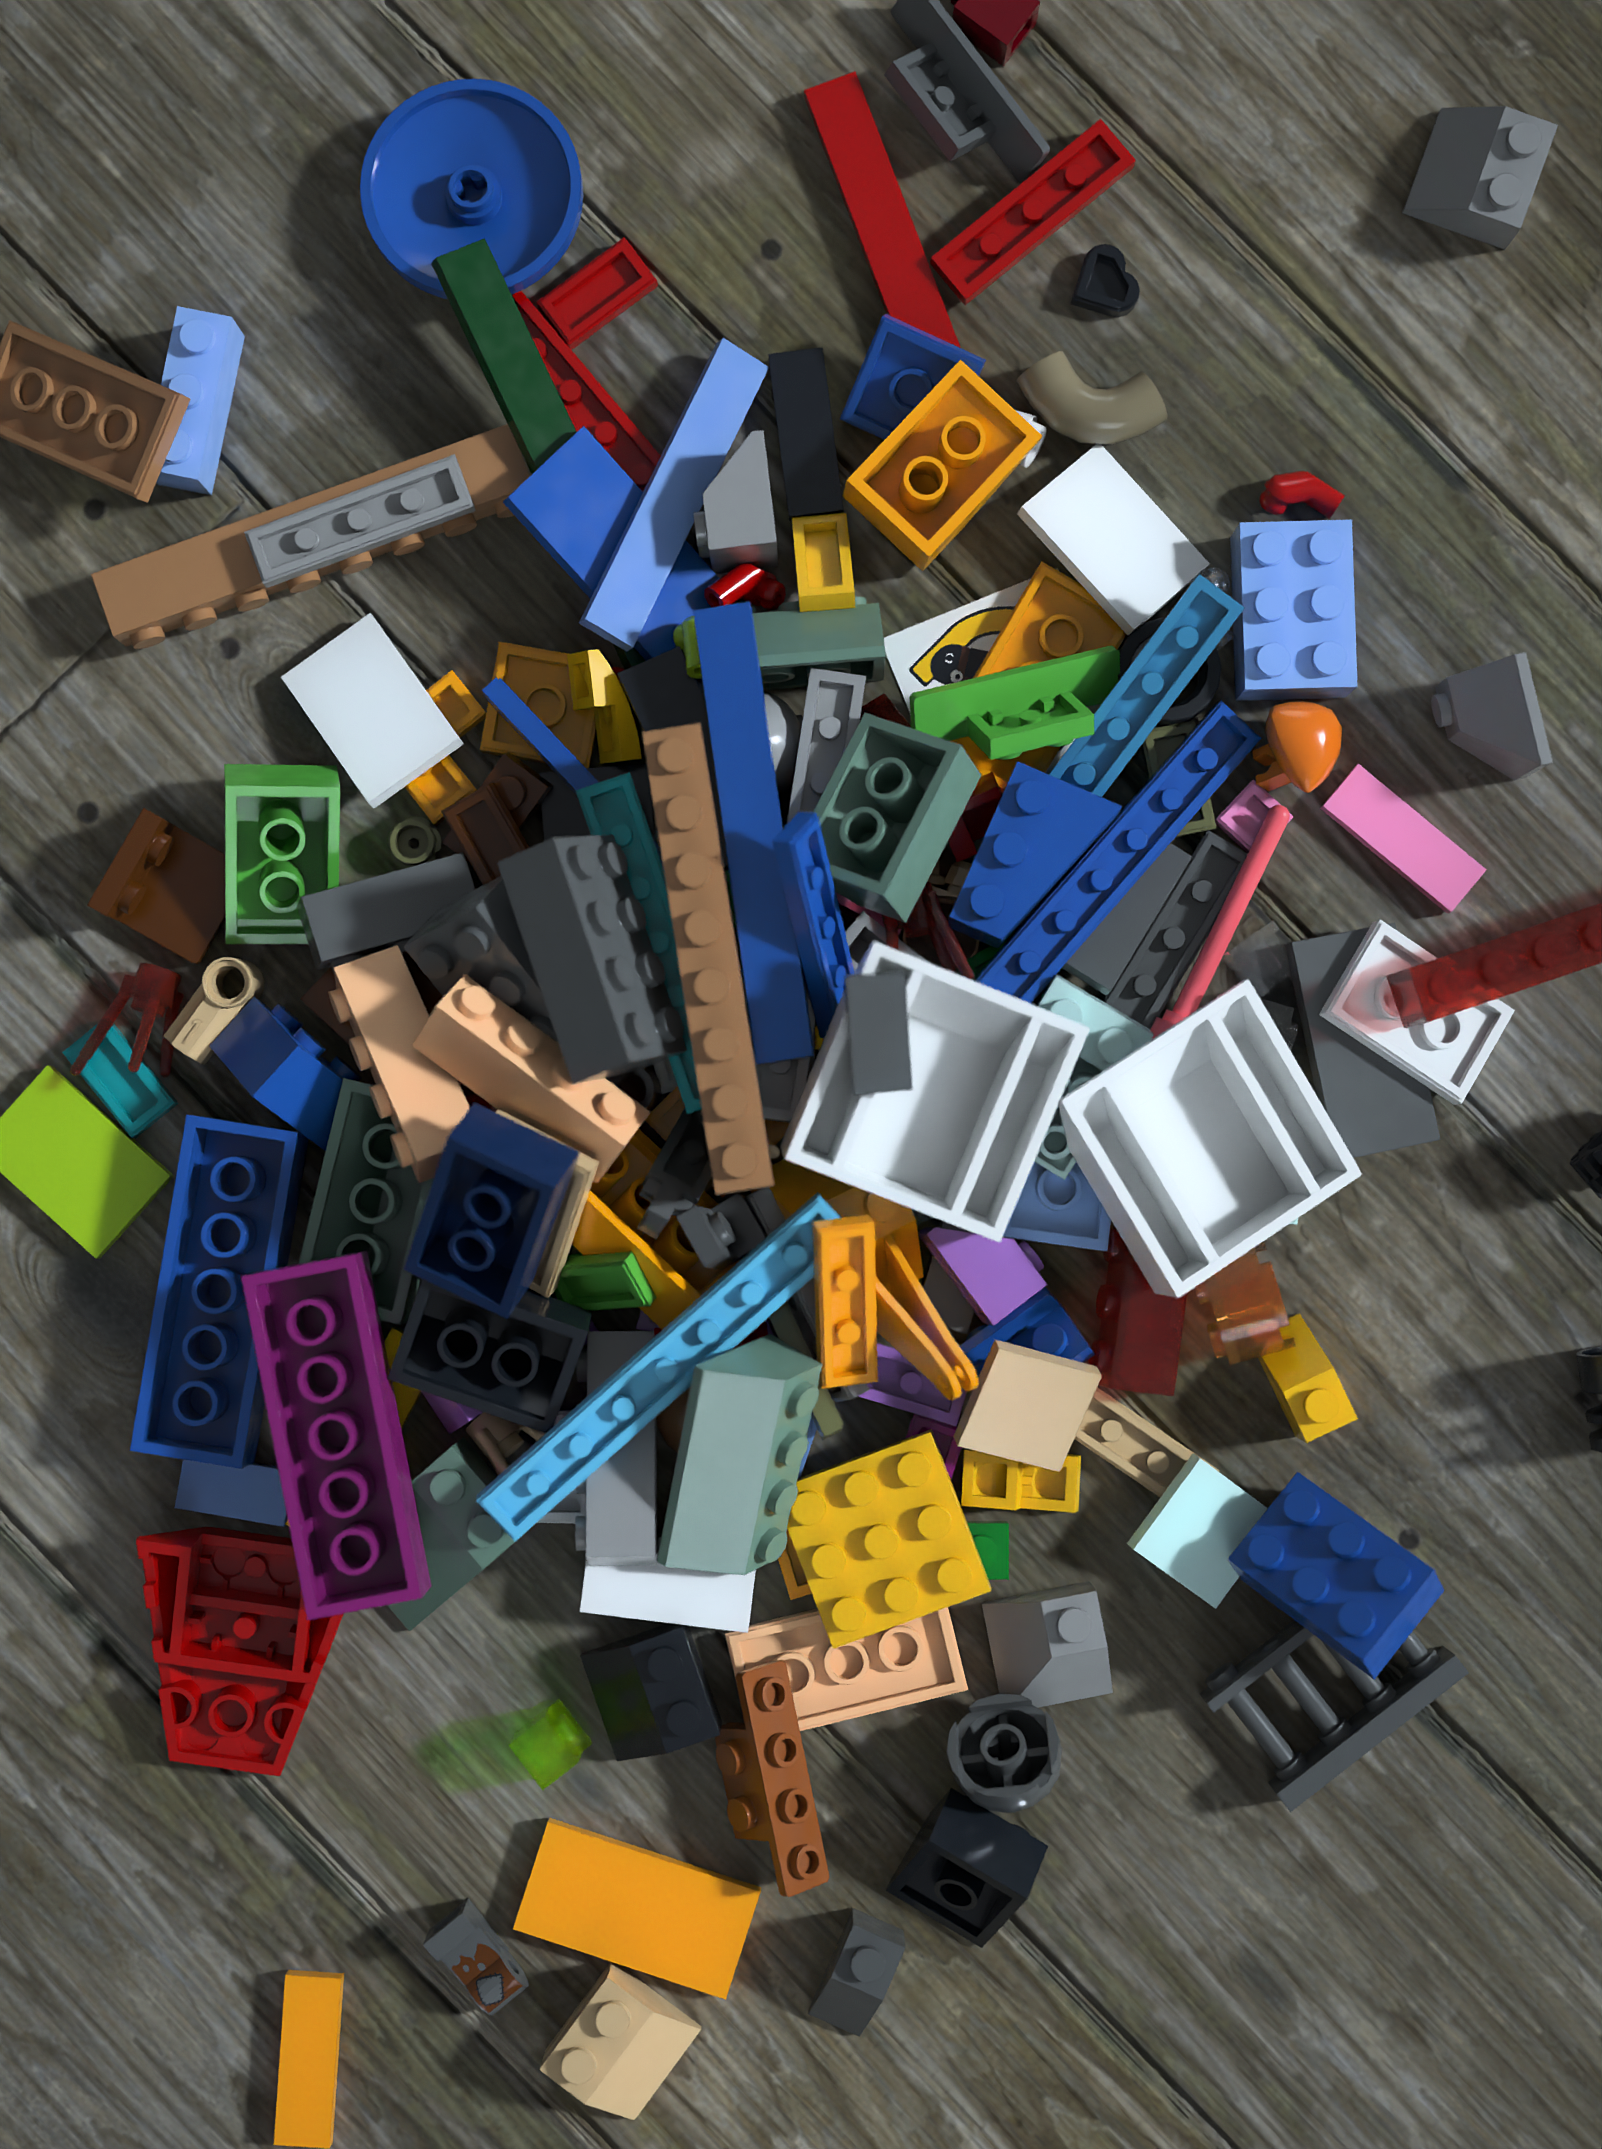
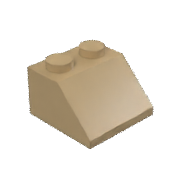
[539,1962,702,2120]

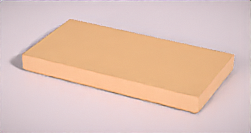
[725,1607,968,1731]

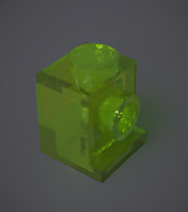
[508,1698,593,1790]

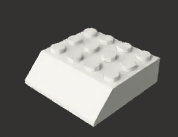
[780,941,1090,1243]
[1058,979,1362,1298]

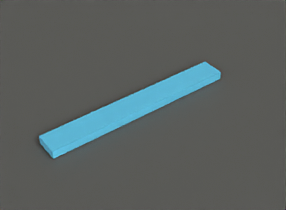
[476,1192,841,1541]

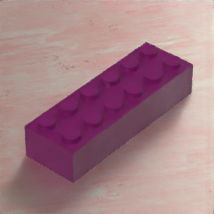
[241,1251,432,1620]

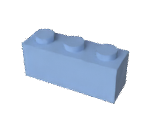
[156,306,245,495]

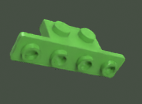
[910,646,1120,760]

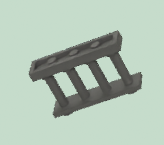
[1200,1620,1469,1812]

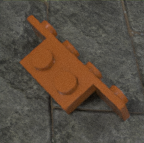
[715,1660,829,1897]

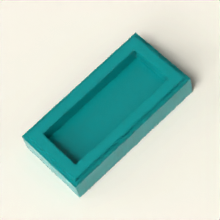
[62,1017,179,1138]

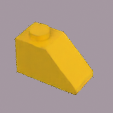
[1248,1313,1358,1443]

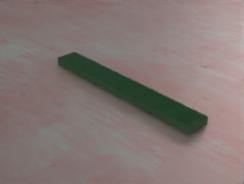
[431,238,646,670]

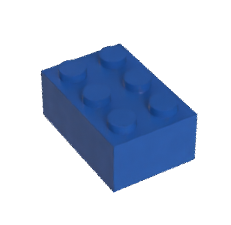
[1227,1472,1444,1679]

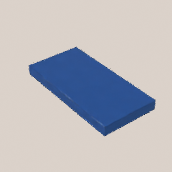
[503,426,719,661]

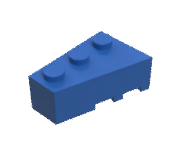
[946,761,1122,949]

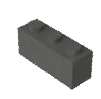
[297,852,475,974]

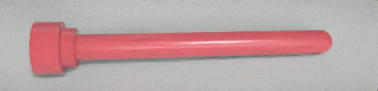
[1150,805,1290,1040]

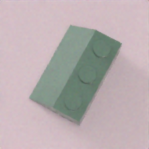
[752,597,886,690]
[813,713,981,923]

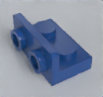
[959,1287,1095,1377]

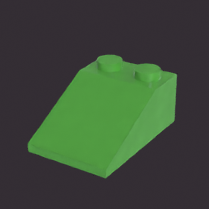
[224,764,340,944]

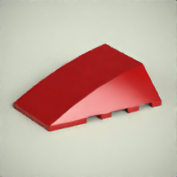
[136,1526,344,1777]

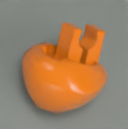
[1252,701,1342,793]

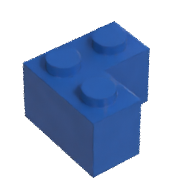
[210,997,362,1151]

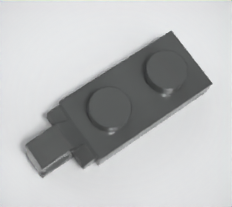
[637,1108,712,1240]

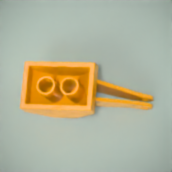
[750,1159,978,1401]

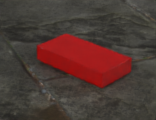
[537,237,658,350]

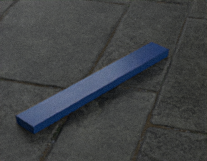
[693,602,815,1065]
[973,700,1261,1004]

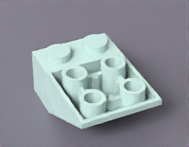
[1034,974,1154,1180]

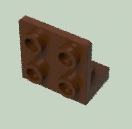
[87,808,225,964]

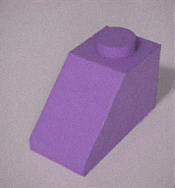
[918,1227,1047,1326]

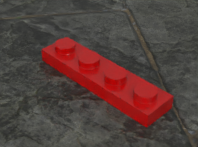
[930,119,1136,306]

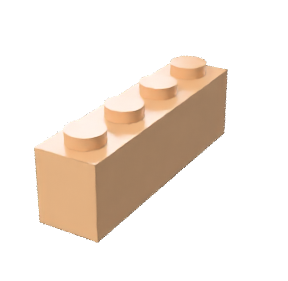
[329,945,470,1183]
[412,974,650,1183]

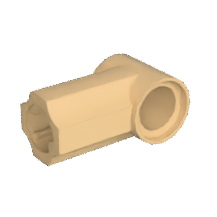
[164,957,264,1065]

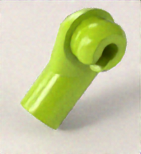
[673,615,702,679]

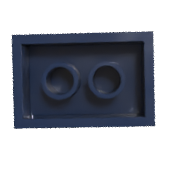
[403,1102,580,1319]

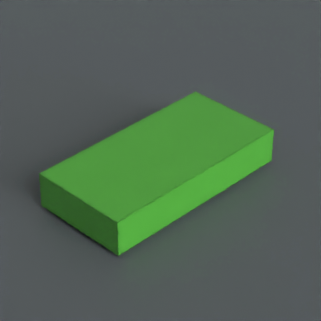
[554,1251,657,1311]

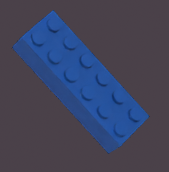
[130,1114,309,1469]

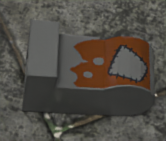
[423,1898,529,2016]

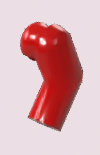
[1259,471,1345,519]
[704,563,786,610]

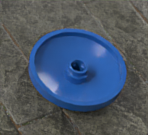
[360,79,583,299]

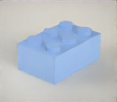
[1230,520,1357,701]

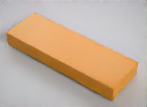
[812,1215,878,1389]
[274,1970,344,2149]

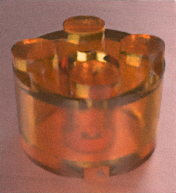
[1195,1241,1296,1365]

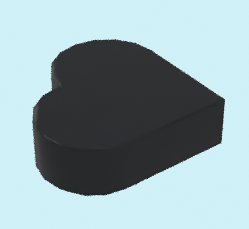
[1071,244,1140,317]

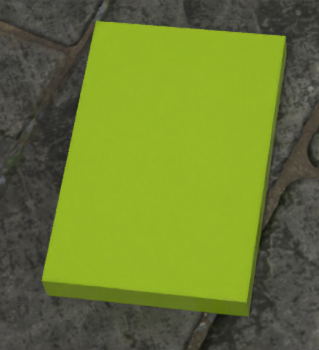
[0,1065,174,1259]

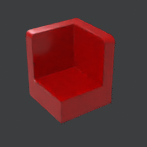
[948,772,1003,862]

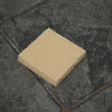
[953,1340,1102,1472]

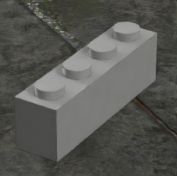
[575,1331,657,1566]

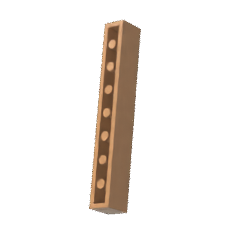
[91,424,530,649]
[642,723,775,1195]

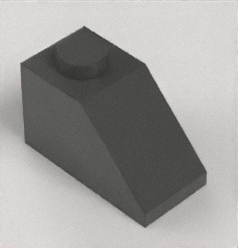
[808,1908,906,2037]

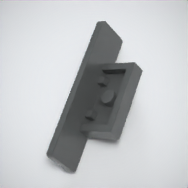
[884,0,1050,183]

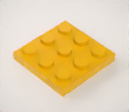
[787,1429,991,1649]

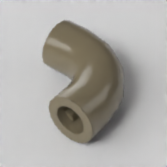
[1016,351,1168,445]

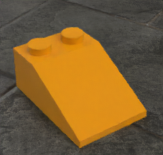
[842,360,1042,571]

